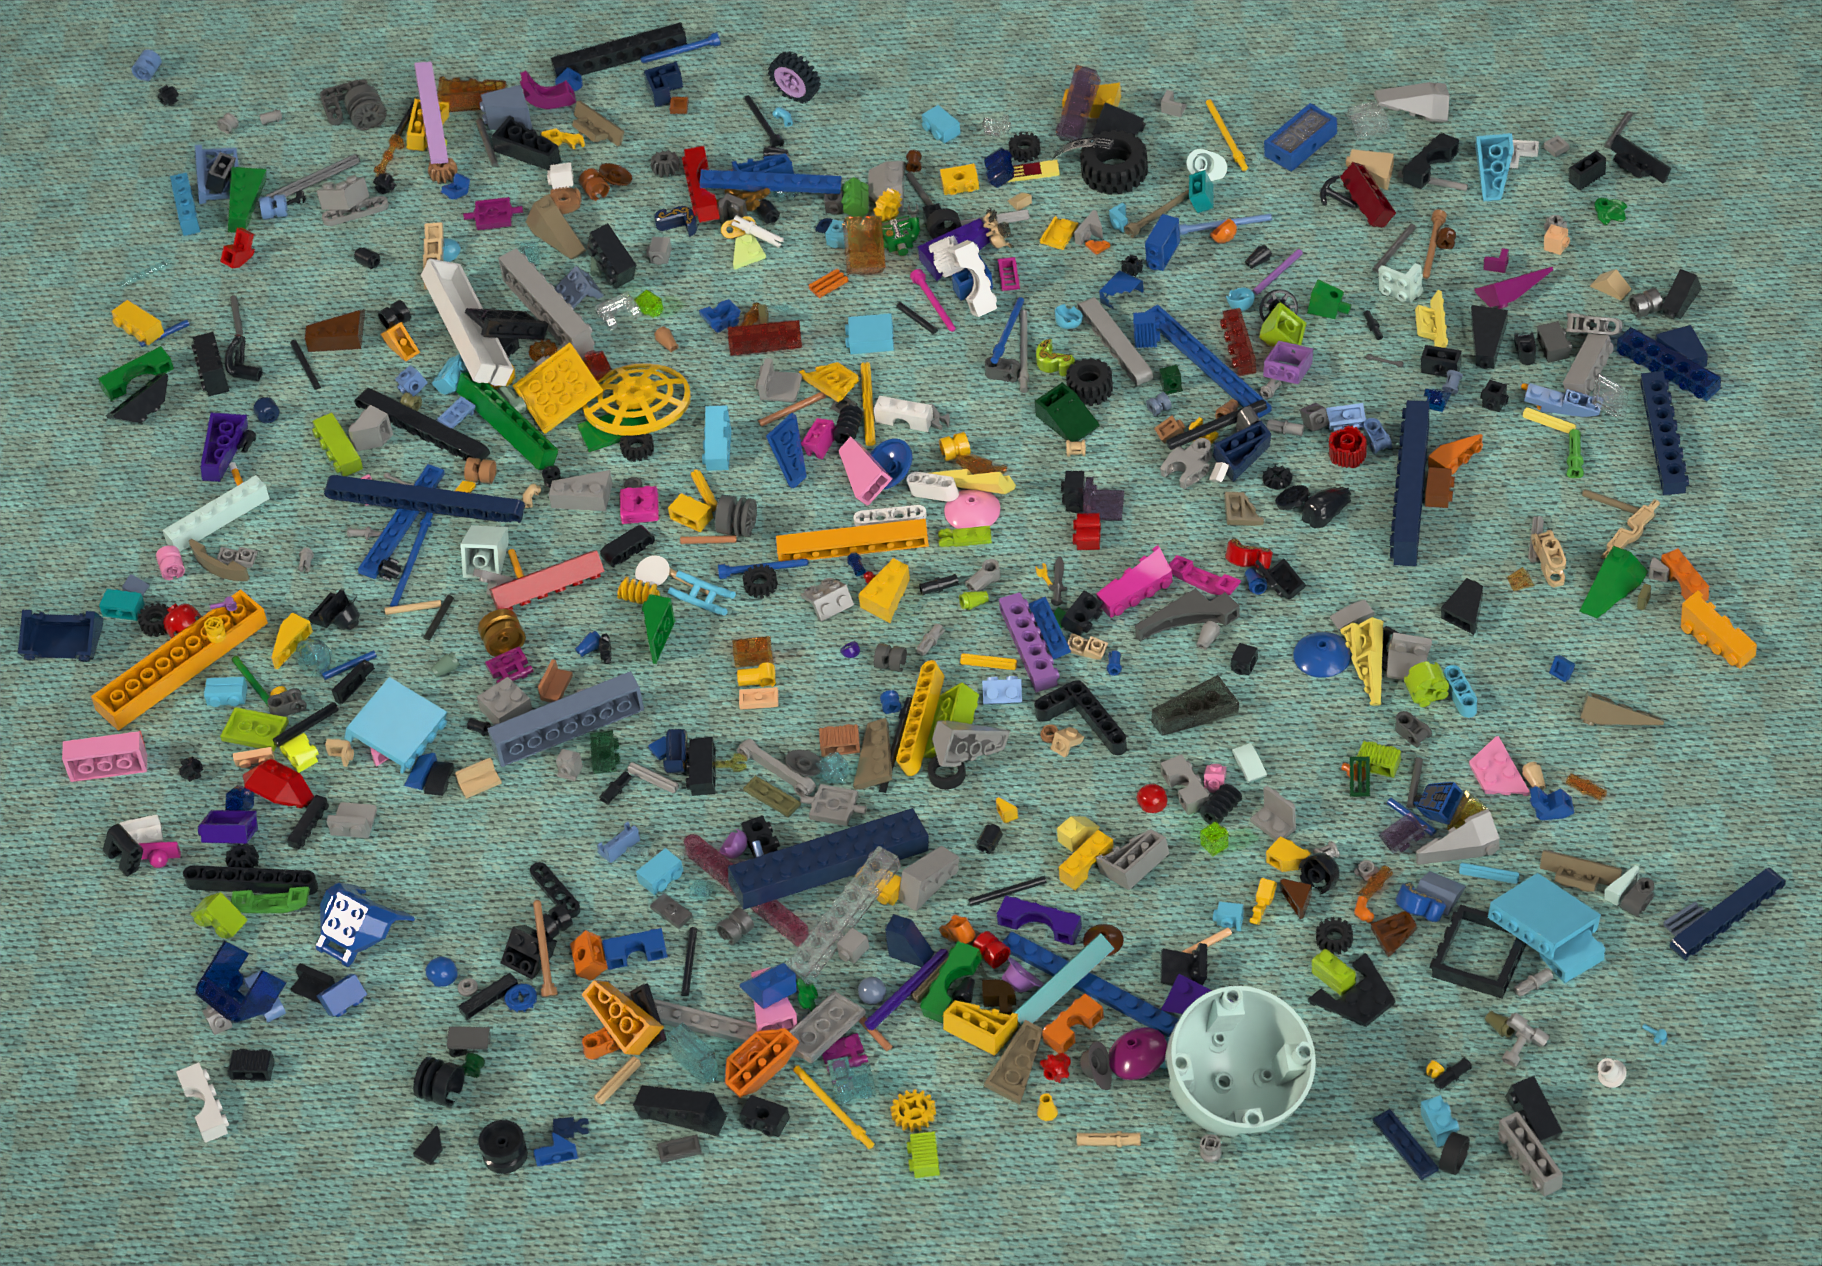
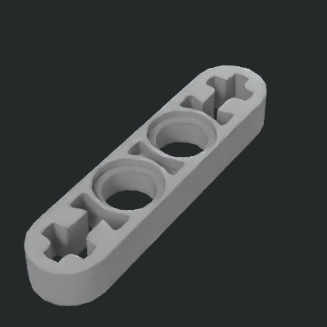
[322,196,389,226]

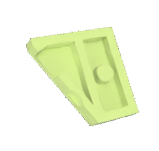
[733,234,766,270]

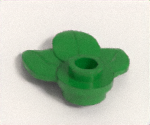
[1594,198,1627,225]
[796,978,818,1011]

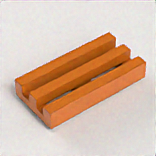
[809,268,848,298]

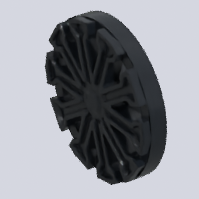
[1275,485,1310,510]

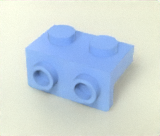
[1326,403,1367,432]
[982,676,1022,704]

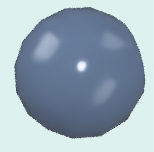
[858,977,886,1005]

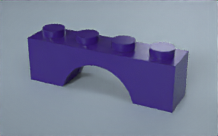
[997,895,1082,945]

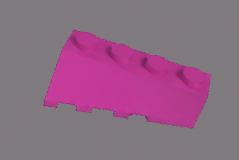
[1096,545,1173,618]

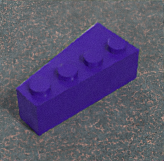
[918,218,990,281]
[200,413,248,482]

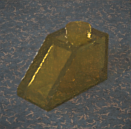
[1447,791,1487,830]

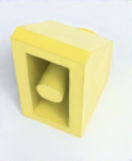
[1057,816,1100,852]

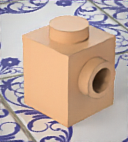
[1544,224,1570,255]

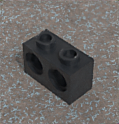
[1061,590,1103,636]
[741,815,780,858]

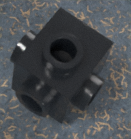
[1480,379,1509,412]

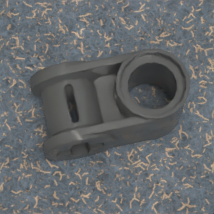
[985,356,1021,382]
[1235,406,1261,432]
[267,688,307,717]
[1395,711,1432,748]
[1620,878,1654,918]

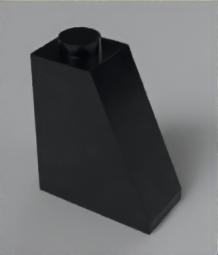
[1092,102,1146,136]
[1661,269,1702,320]
[1441,578,1483,635]

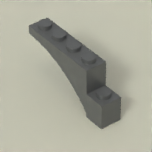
[1135,588,1240,641]

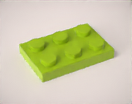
[220,707,289,751]

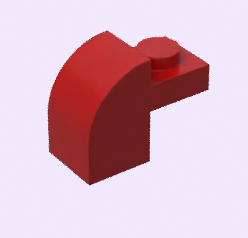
[220,227,255,269]

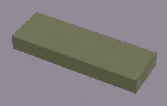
[743,775,801,818]

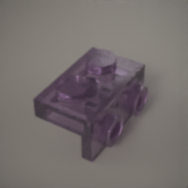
[1378,811,1428,854]

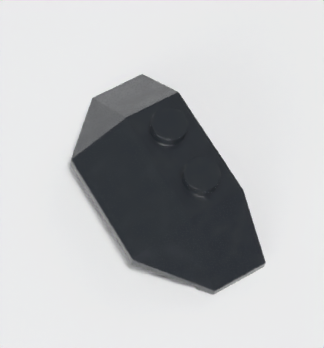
[106,373,168,423]

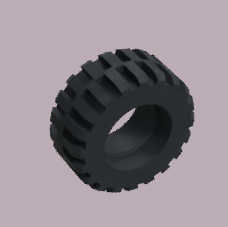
[1080,130,1148,195]

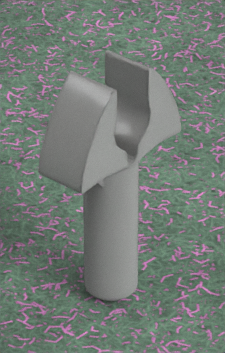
[929,404,950,430]

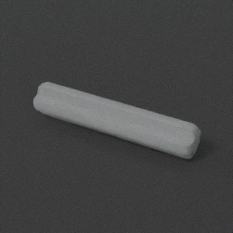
[1528,516,1544,563]
[627,762,679,793]

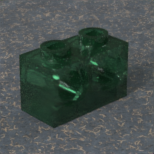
[590,730,620,774]

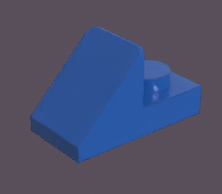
[534,1133,578,1167]

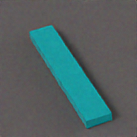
[1013,933,1114,1027]

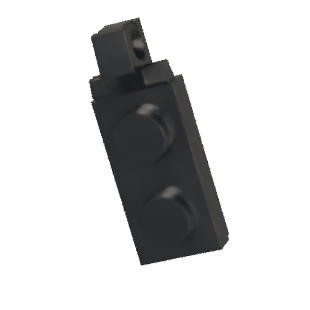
[331,660,375,705]

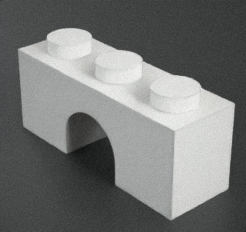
[874,396,933,432]

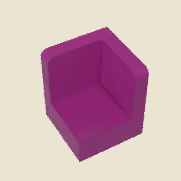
[1484,248,1509,273]

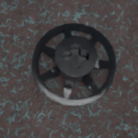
[1259,289,1298,322]

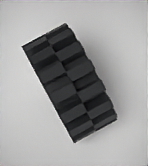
[1009,132,1041,163]
[620,433,654,462]
[743,564,778,598]
[138,603,169,637]
[1316,917,1353,955]

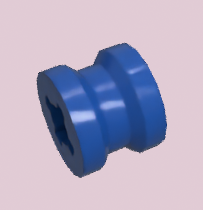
[880,690,902,714]

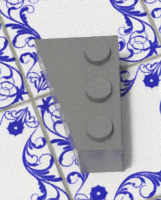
[549,470,613,511]
[1096,829,1170,890]
[898,845,960,911]

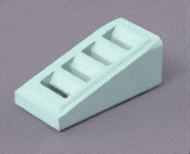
[1605,865,1640,906]

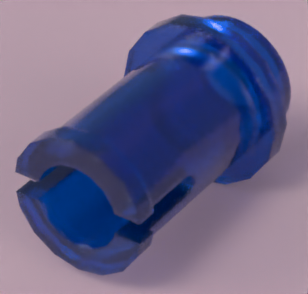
[847,553,866,577]

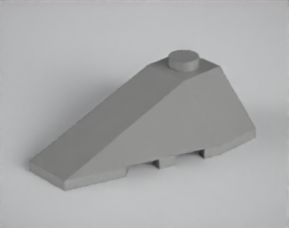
[1374,82,1450,123]
[932,721,1010,767]

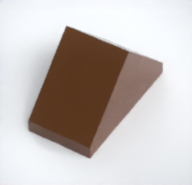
[1280,879,1312,919]

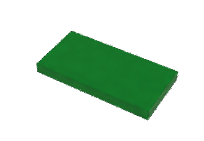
[577,408,649,452]

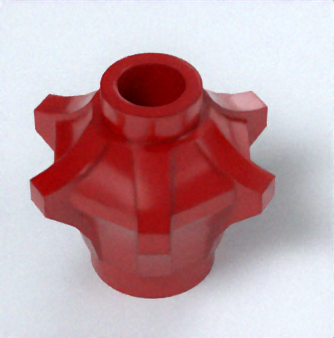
[1040,1053,1071,1083]

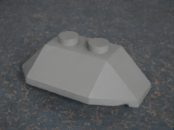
[868,161,905,212]

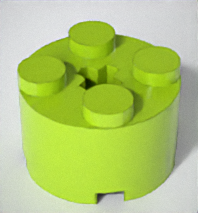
[1404,661,1449,708]

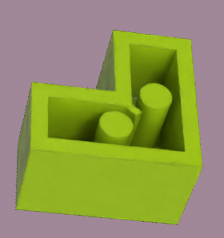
[190,892,248,939]

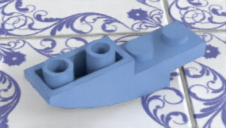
[1524,383,1603,417]

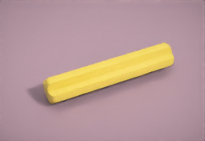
[1523,407,1576,434]

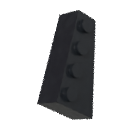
[491,116,561,171]
[191,332,229,397]

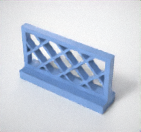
[195,145,238,204]

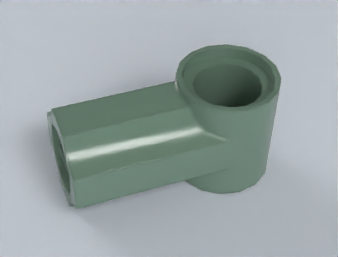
[497,386,527,414]

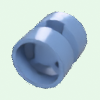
[131,50,162,81]
[260,194,288,220]

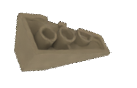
[526,194,586,260]
[1580,691,1664,726]

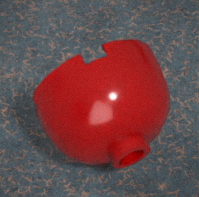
[163,603,202,639]

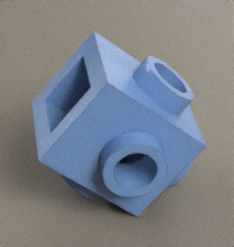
[395,365,428,396]

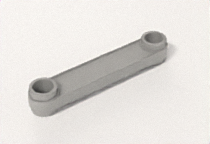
[737,738,816,797]

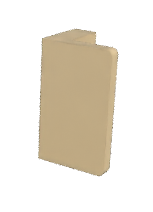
[455,758,502,799]

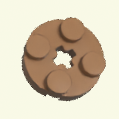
[549,186,582,214]

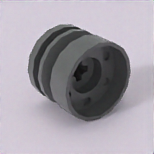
[344,85,387,131]
[715,495,757,537]

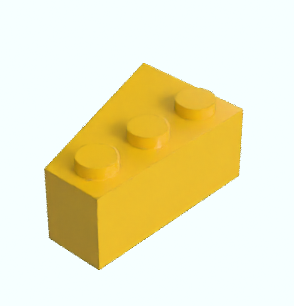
[1062,82,1121,118]
[407,99,449,151]
[858,558,910,623]

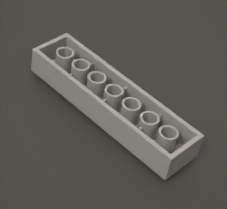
[498,248,595,359]

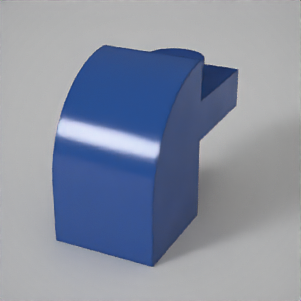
[1530,786,1574,820]

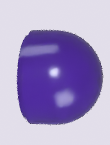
[840,641,860,658]

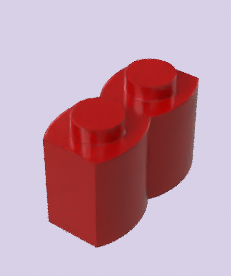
[1073,513,1101,550]

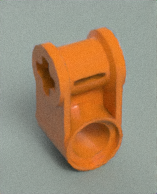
[939,915,976,944]
[582,1027,620,1060]

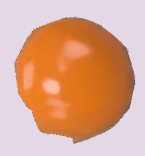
[1210,219,1237,244]

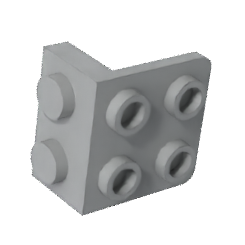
[756,358,802,402]
[801,578,854,622]
[327,802,377,838]

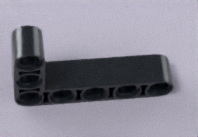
[1034,680,1127,755]

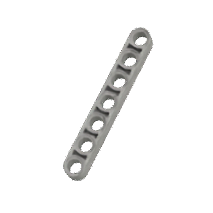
[1077,297,1153,387]

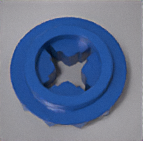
[505,984,537,1013]

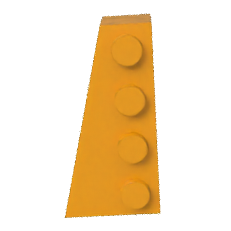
[1681,591,1757,669]
[581,980,664,1055]

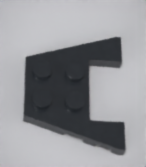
[1308,953,1395,1027]

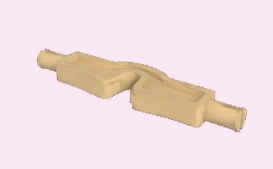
[1601,499,1660,559]

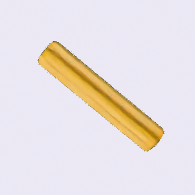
[691,469,718,512]
[960,653,1017,670]

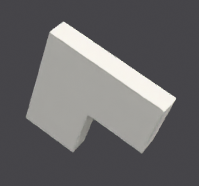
[1509,140,1539,168]

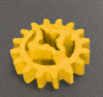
[873,188,902,224]
[891,1089,936,1132]

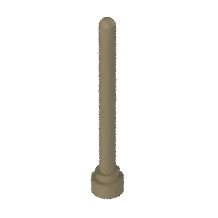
[1124,190,1189,238]

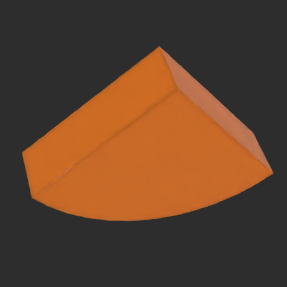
[1085,240,1110,255]

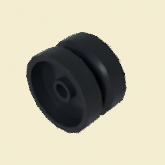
[478,1120,528,1174]

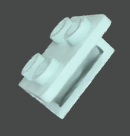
[1379,263,1423,304]

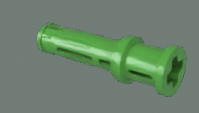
[1567,429,1584,478]

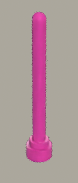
[910,269,956,332]

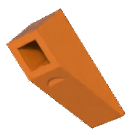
[1428,434,1483,475]

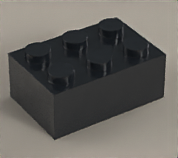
[587,223,636,289]

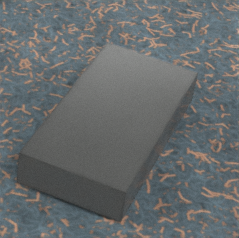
[657,1134,702,1163]

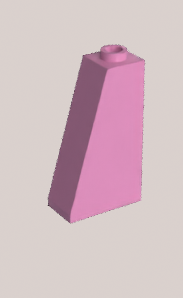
[838,437,892,506]
[751,967,797,1031]

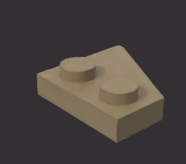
[1224,492,1264,526]

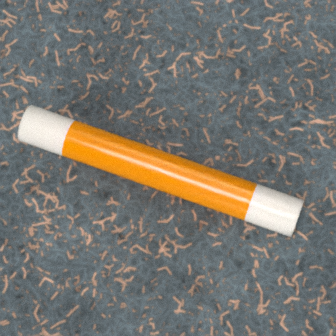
[229,462,243,486]

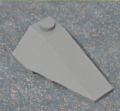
[1416,809,1499,865]

